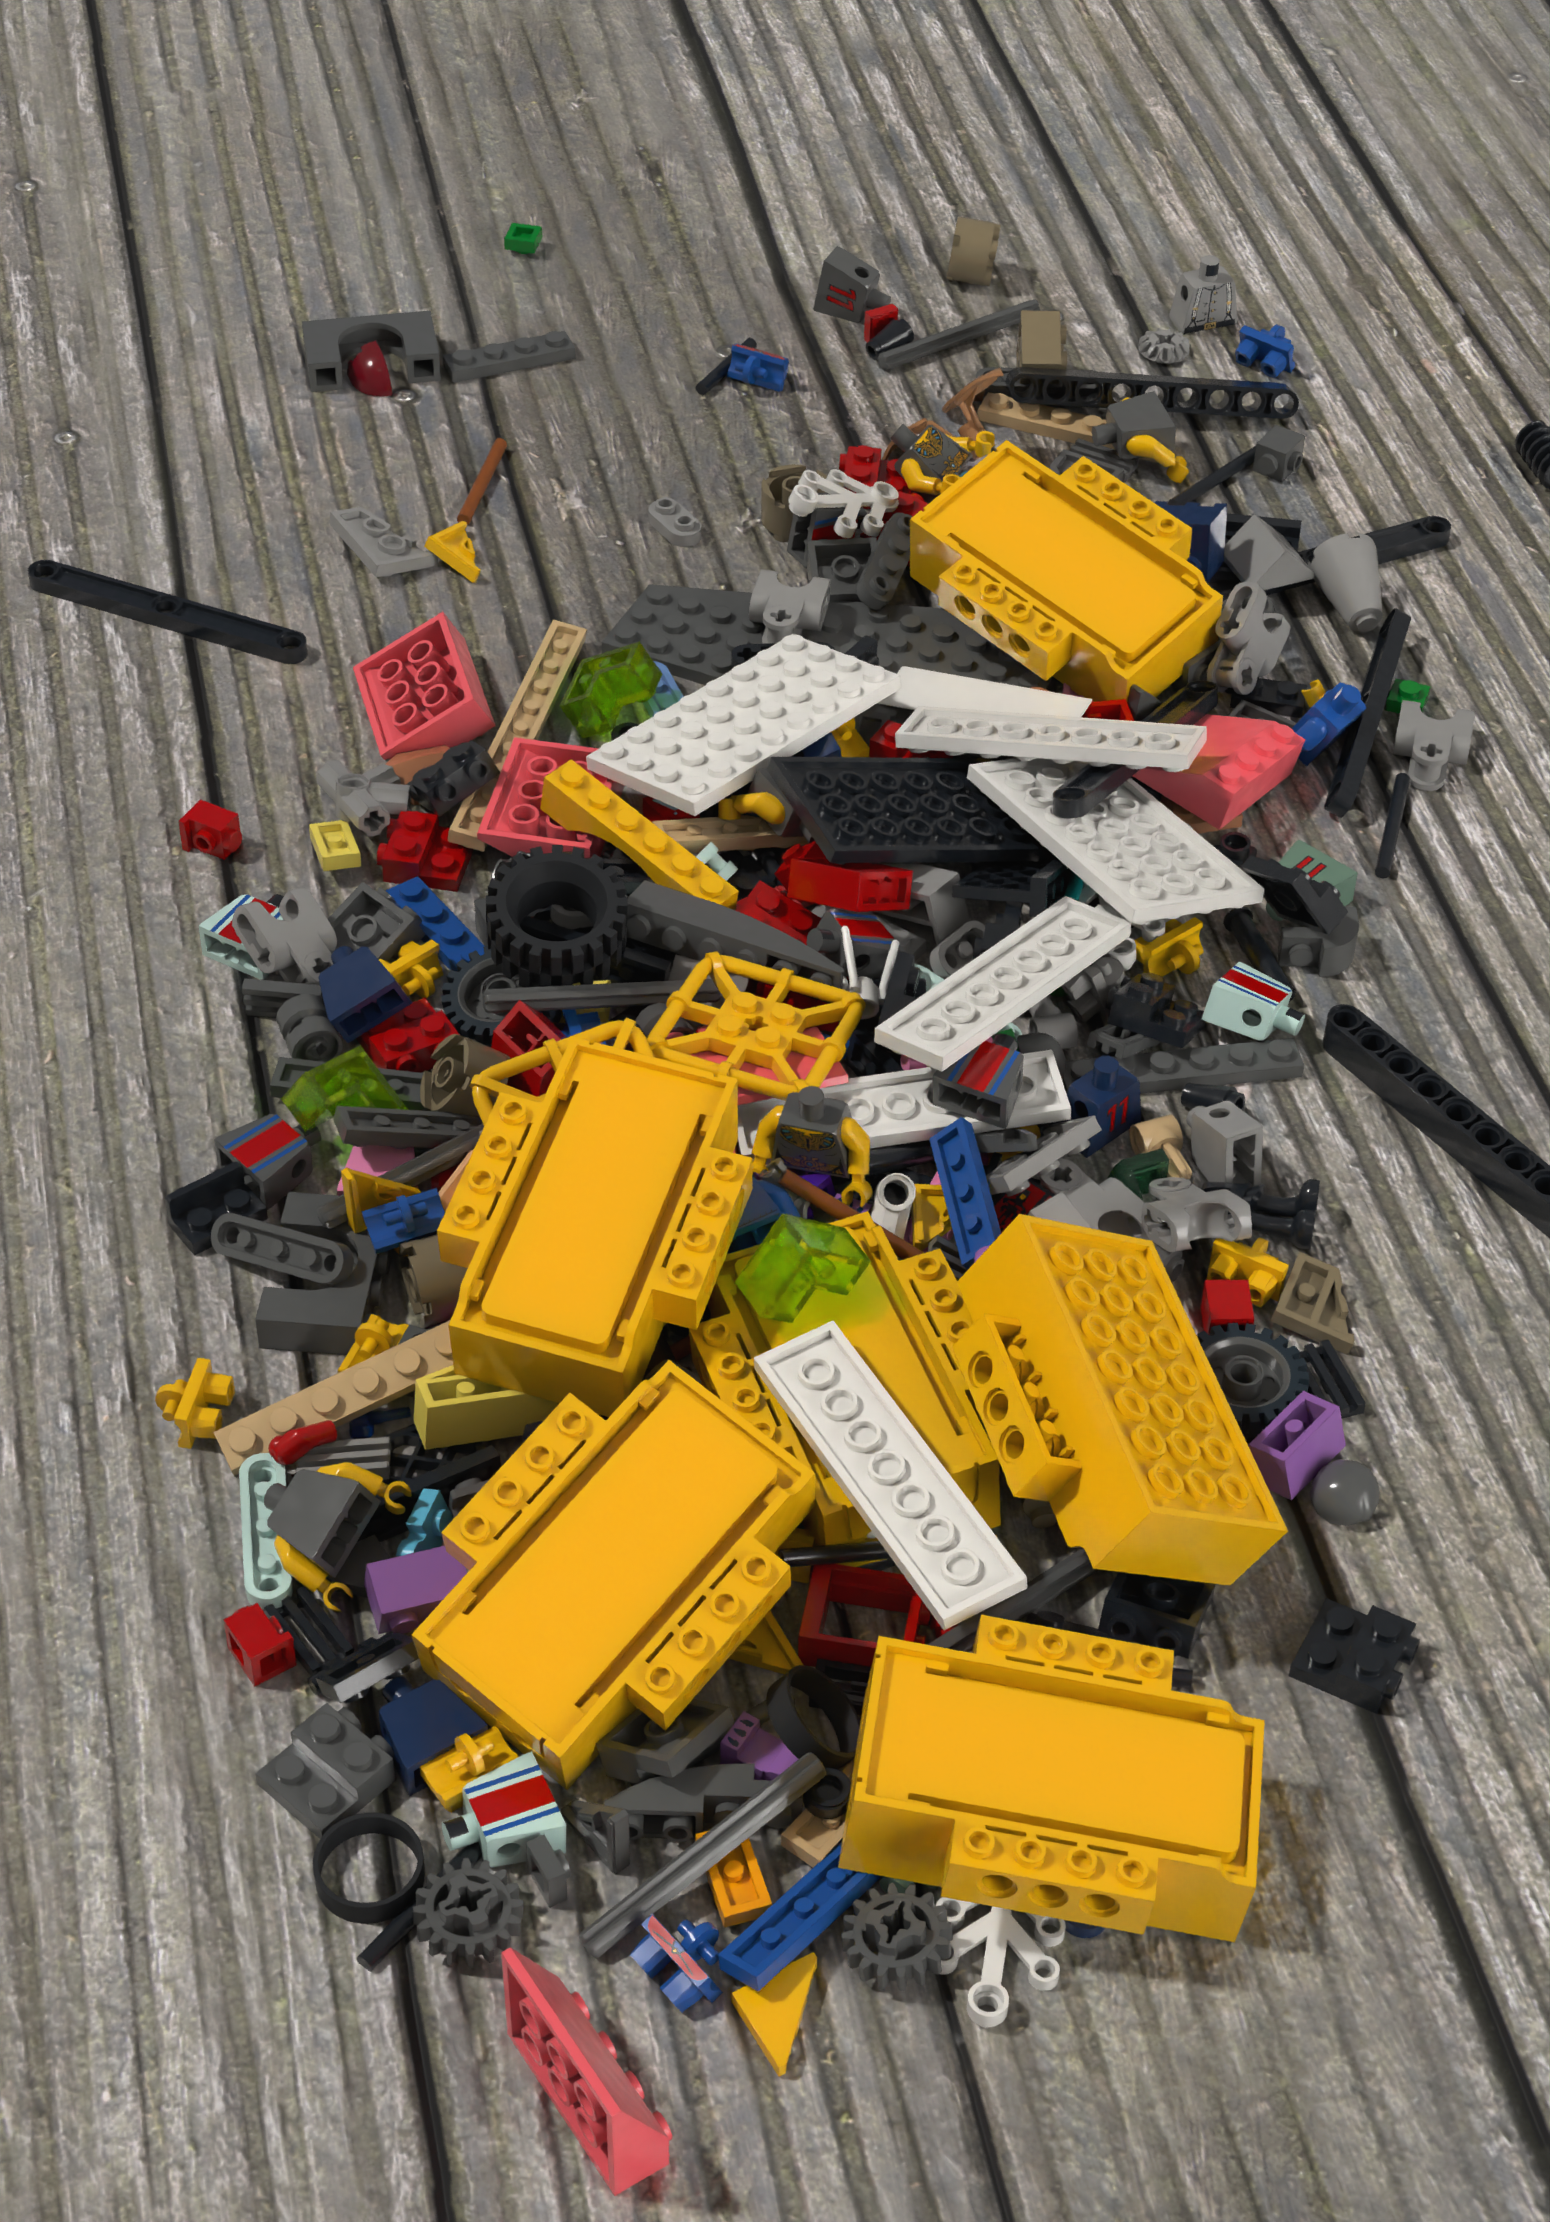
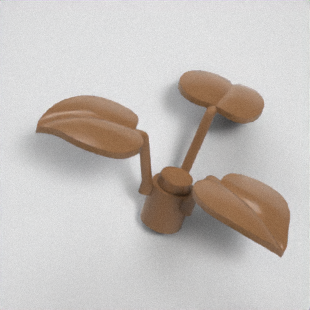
[882,368,1004,460]

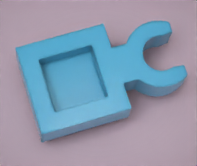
[396,1488,453,1557]

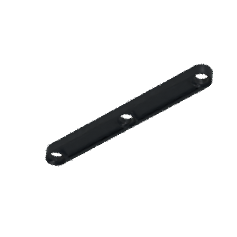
[1207,516,1451,601]
[28,560,308,664]
[1324,607,1411,818]
[1053,681,1218,819]

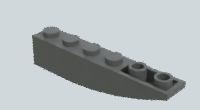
[627,880,844,1004]

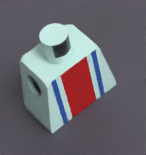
[199,894,284,980]
[1202,961,1305,1041]
[442,1752,566,1868]

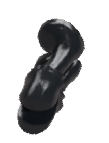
[1201,1179,1320,1250]

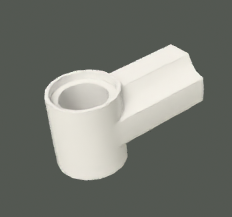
[871,1173,916,1259]

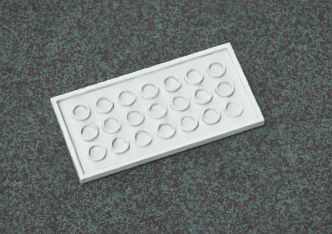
[586,634,901,816]
[967,758,1265,924]

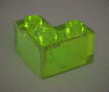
[560,641,662,738]
[281,1045,408,1132]
[735,1213,871,1323]

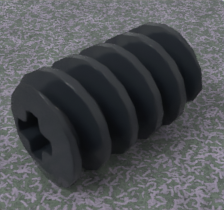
[1515,420,1550,489]

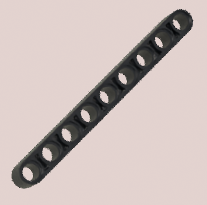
[1005,367,1299,419]
[1322,1004,1550,1238]

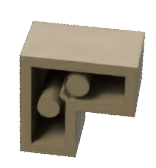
[1016,310,1067,384]

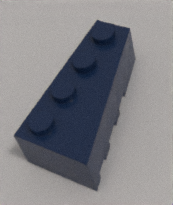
[1154,501,1227,583]

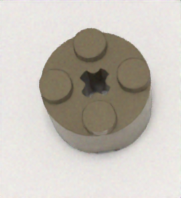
[946,216,1001,286]
[761,464,827,542]
[420,1034,510,1117]
[399,1234,468,1328]

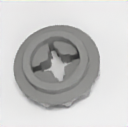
[1138,328,1190,364]

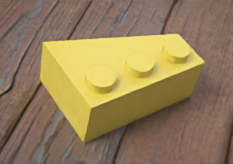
[413,1365,558,1450]

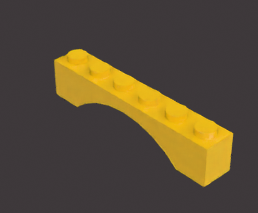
[540,759,739,910]

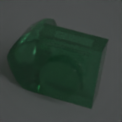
[1108,1148,1170,1201]

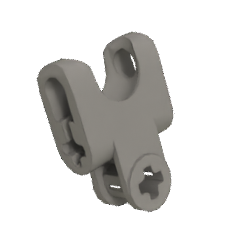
[749,569,831,644]
[1207,581,1291,695]
[1393,700,1476,791]
[232,887,337,985]
[1040,1159,1150,1240]
[1142,1177,1252,1252]

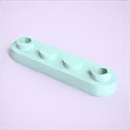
[239,1453,293,1610]

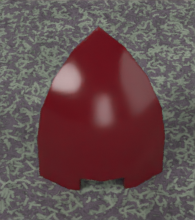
[347,340,393,397]

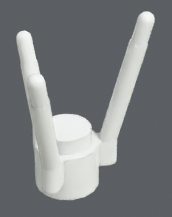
[841,926,899,1019]

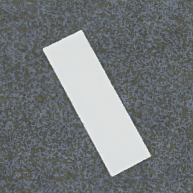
[878,666,1093,717]

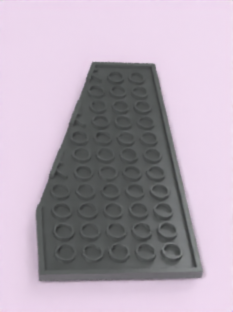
[602,584,1058,759]

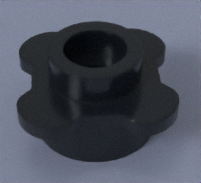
[1214,832,1257,868]

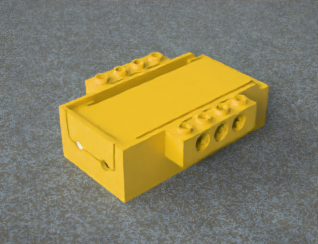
[910,440,1223,702]
[437,1036,753,1417]
[689,1211,1001,1567]
[952,1214,1288,1586]
[411,1360,815,1790]
[838,1615,1265,1942]

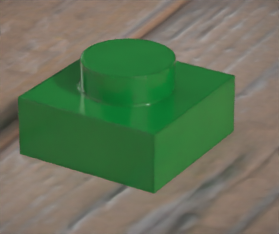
[504,223,543,254]
[1385,678,1431,714]

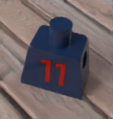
[1061,1056,1141,1158]

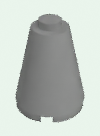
[1308,533,1383,632]

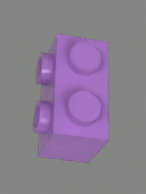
[1248,1391,1346,1500]
[364,1546,467,1634]

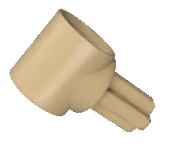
[1129,1114,1192,1179]

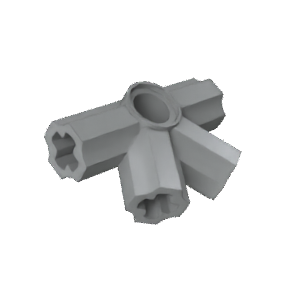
[316,760,411,837]

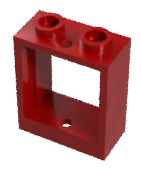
[787,857,913,912]
[798,1564,931,1667]

